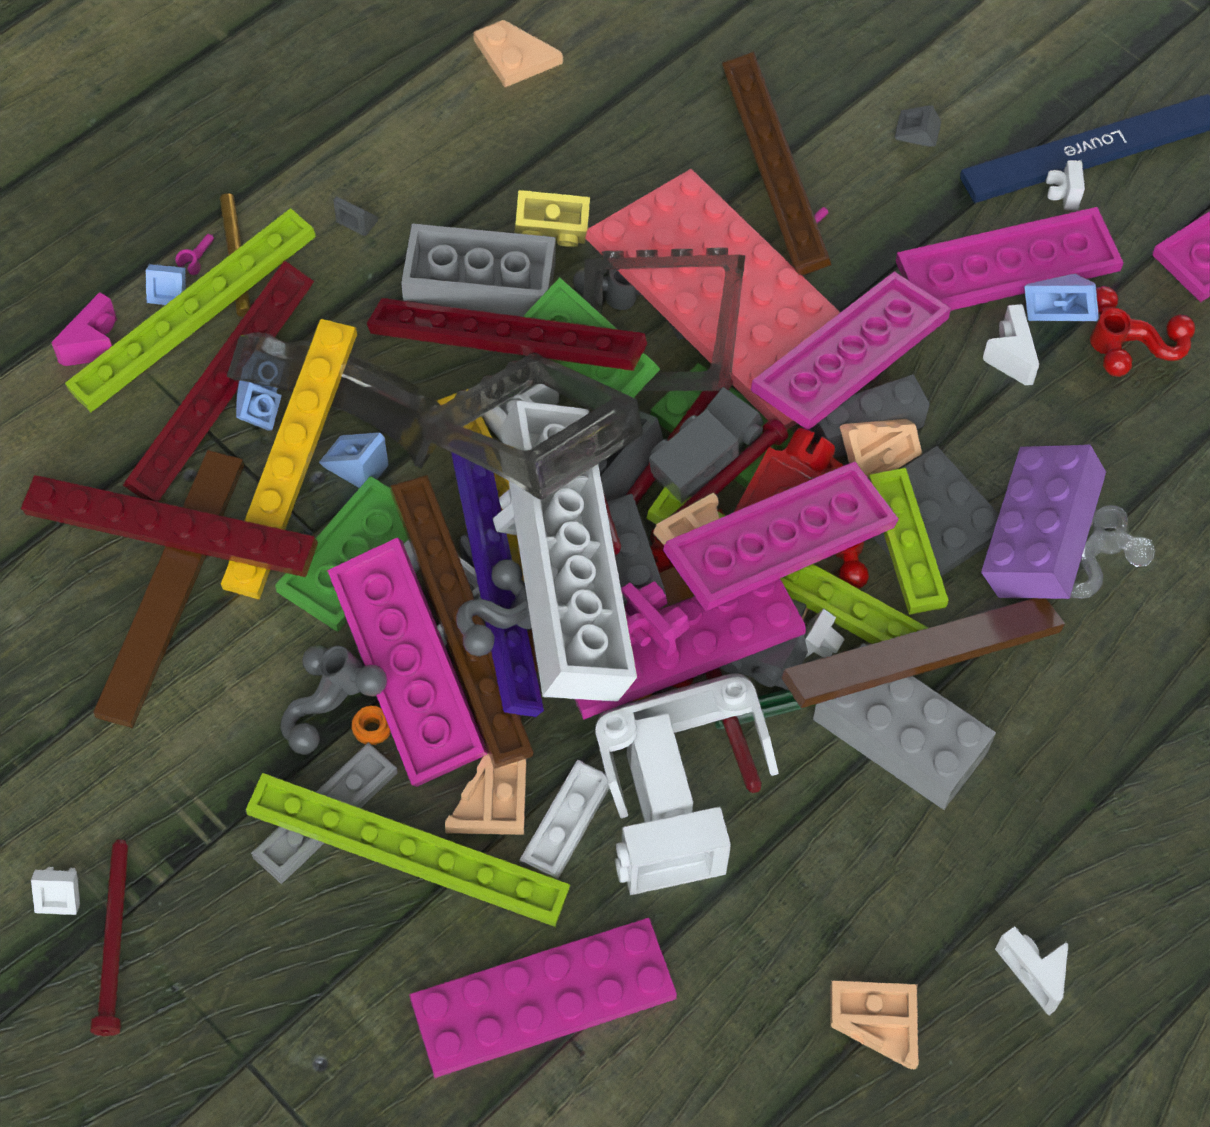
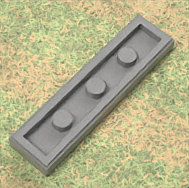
[251,743,397,884]

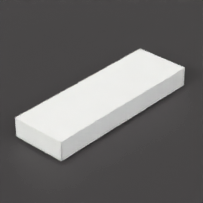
[520,760,610,880]

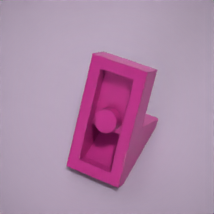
[51,292,117,366]

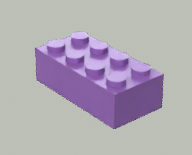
[981,445,1106,599]

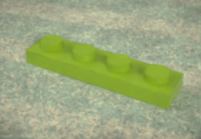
[868,468,949,615]

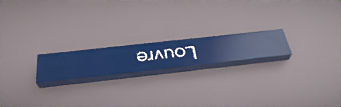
[960,94,1210,203]

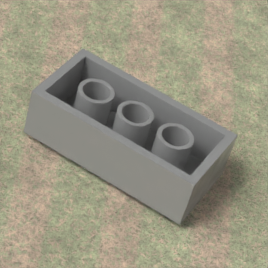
[401,224,556,317]
[813,643,996,810]

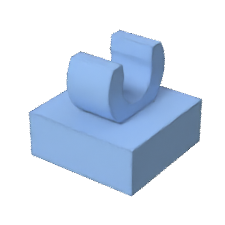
[146,264,186,305]

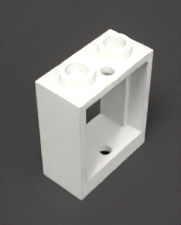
[627,714,693,822]
[615,807,731,895]

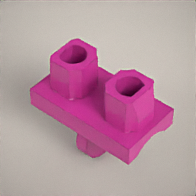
[621,581,689,657]

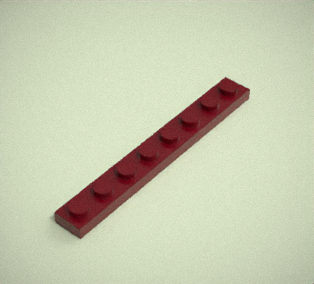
[123,260,314,502]
[366,298,647,371]
[20,475,318,577]

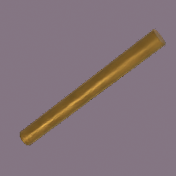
[220,193,251,317]

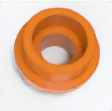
[352,706,391,745]

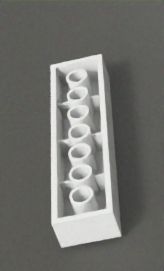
[500,401,637,702]

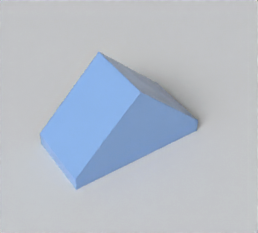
[1024,274,1099,321]
[319,433,388,488]

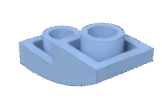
[236,350,284,431]

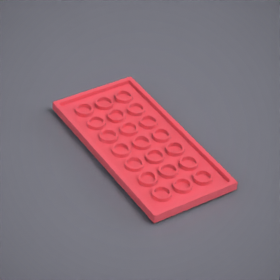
[585,169,840,430]

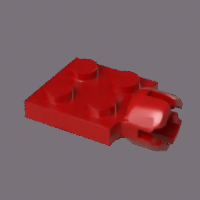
[733,428,835,513]

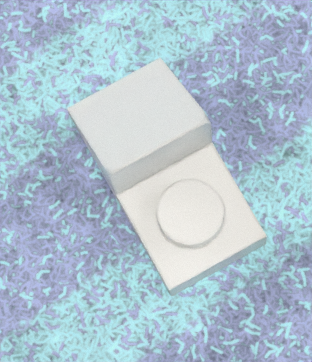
[983,304,1039,385]
[995,927,1068,1015]

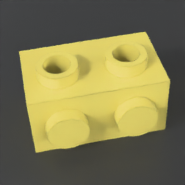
[515,190,590,247]

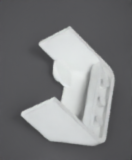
[596,673,779,818]

